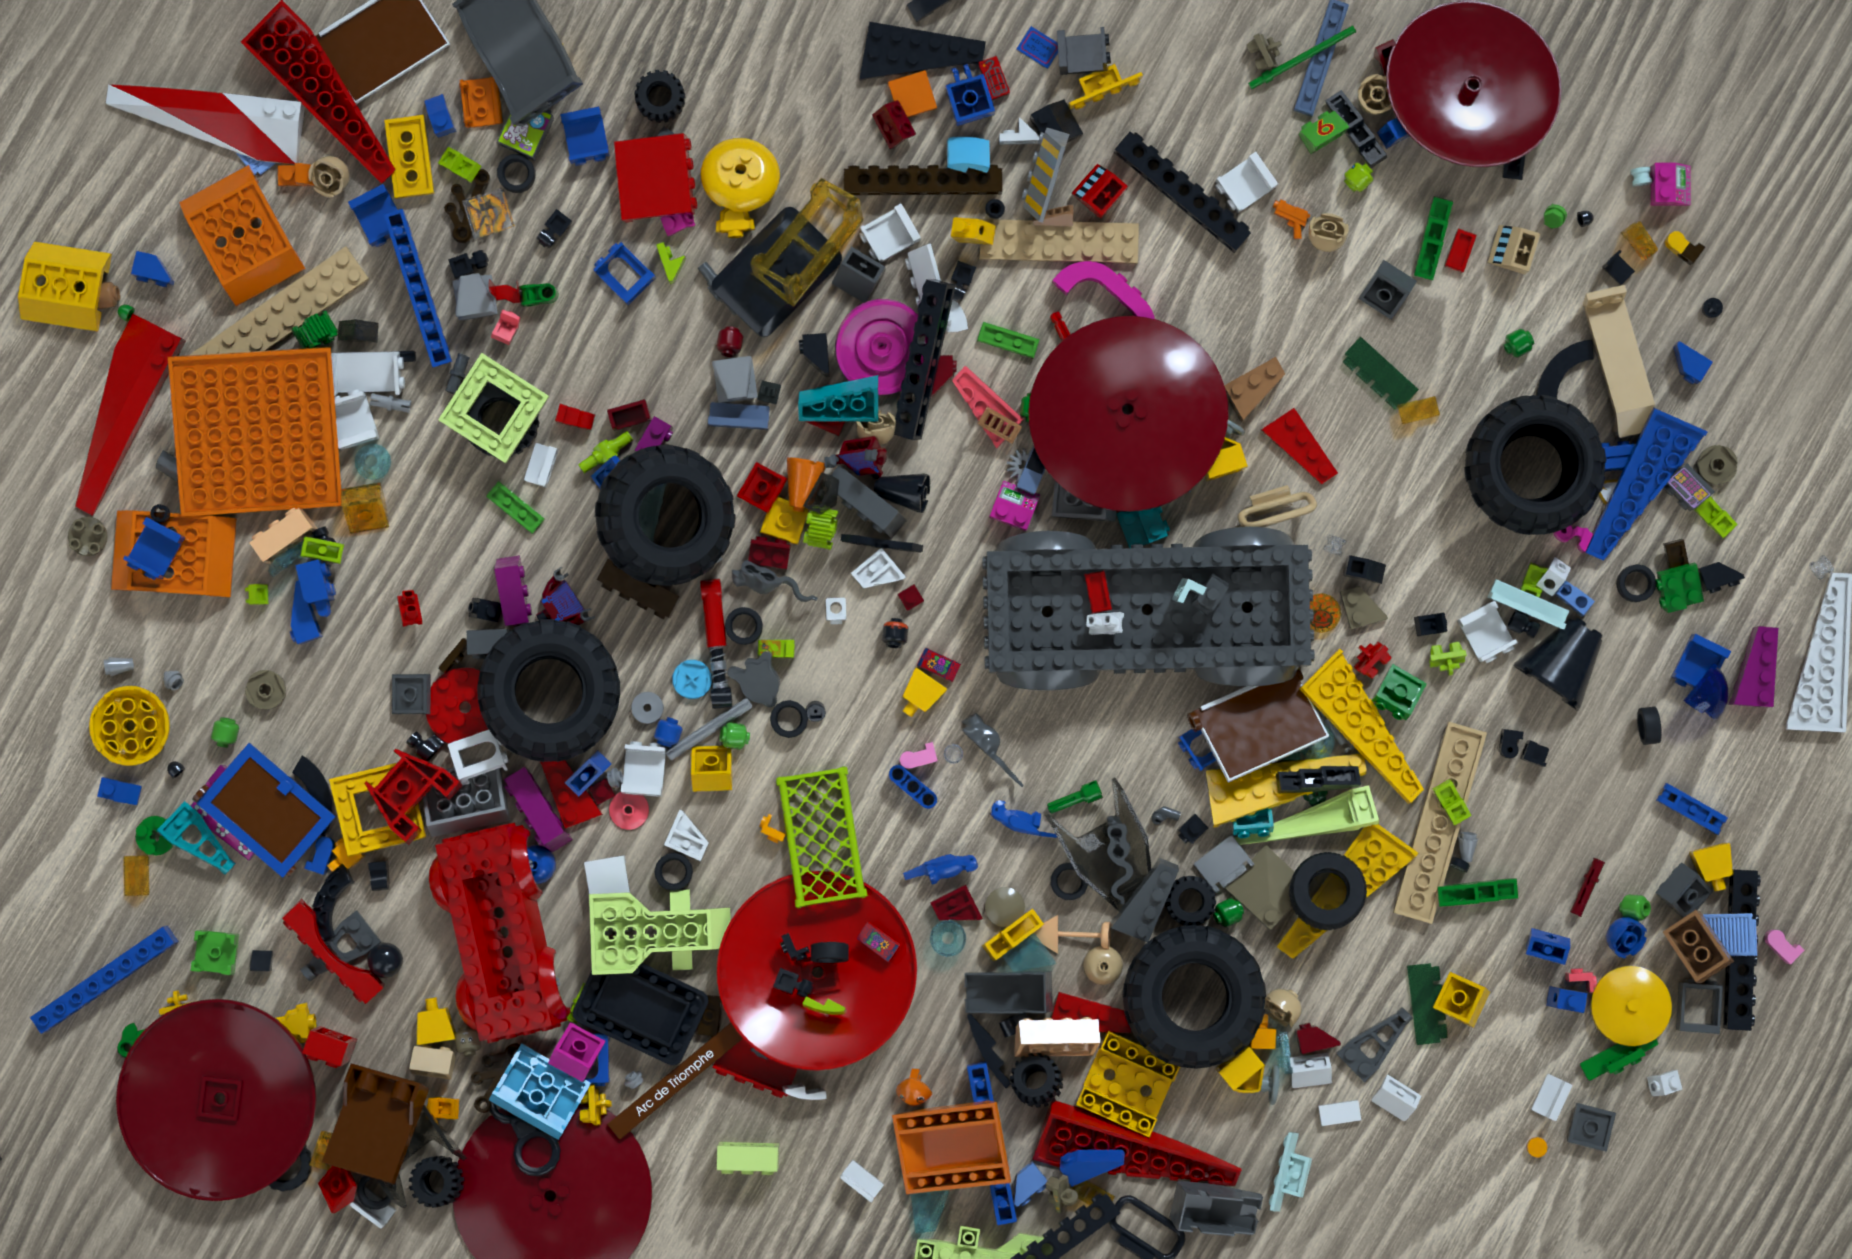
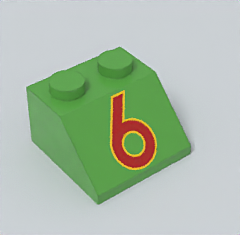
[1298,111,1349,154]

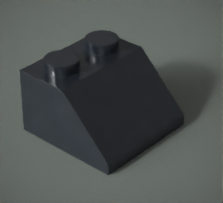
[1030,99,1083,143]
[799,333,830,377]

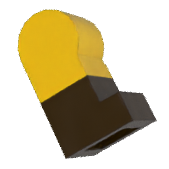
[1665,231,1705,265]

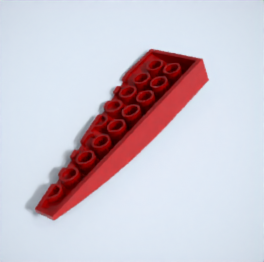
[1033,1101,1242,1186]

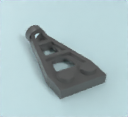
[300,910,382,981]
[1336,1007,1413,1082]

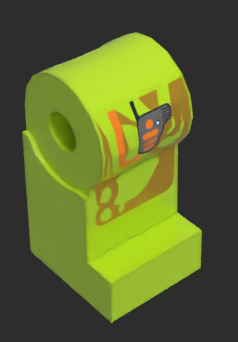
[757,640,795,658]

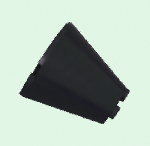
[1513,618,1603,711]

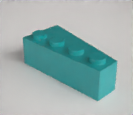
[798,375,879,422]

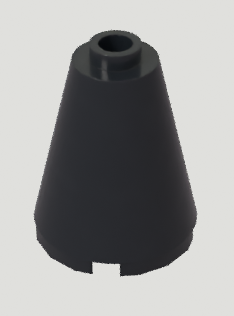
[874,473,931,513]

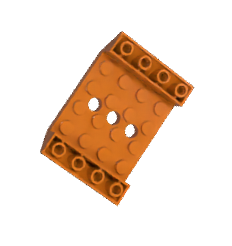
[179,165,306,306]
[111,510,237,598]

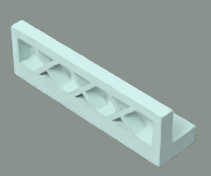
[1172,578,1207,603]
[1488,579,1569,629]

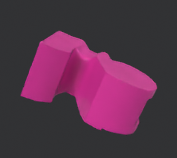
[1553,526,1593,553]

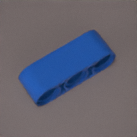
[889,765,937,809]

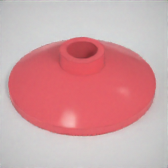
[609,792,649,830]

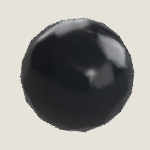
[367,942,403,978]

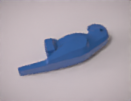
[991,800,1061,838]
[903,854,978,885]

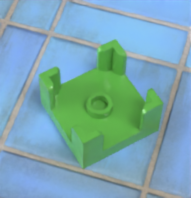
[190,930,239,975]

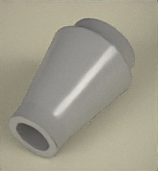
[104,657,134,677]
[1458,832,1478,862]

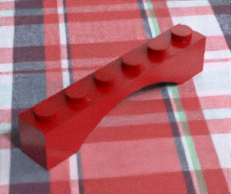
[282,898,385,1004]

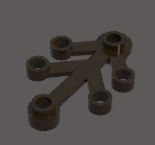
[444,169,498,244]
[471,1043,520,1113]

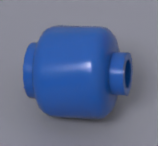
[654,717,683,748]

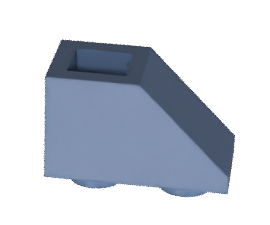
[1014,1161,1048,1207]

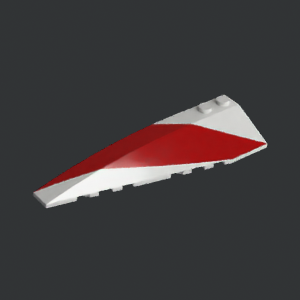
[106,84,305,165]

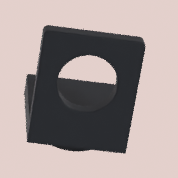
[1602,250,1635,285]

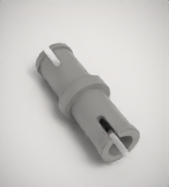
[370,393,411,413]

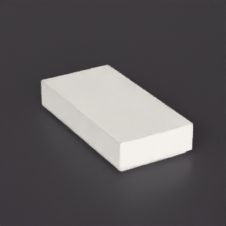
[1318,1100,1361,1126]

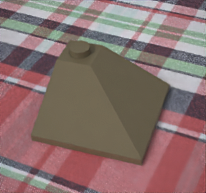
[1225,845,1294,930]

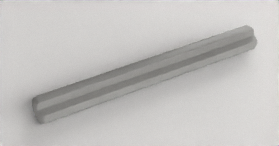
[665,698,752,760]

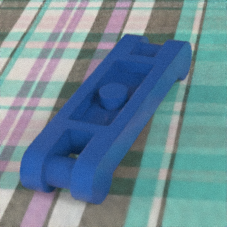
[1656,783,1728,835]

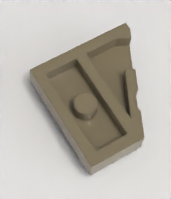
[1340,586,1388,630]

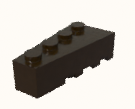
[596,559,681,620]

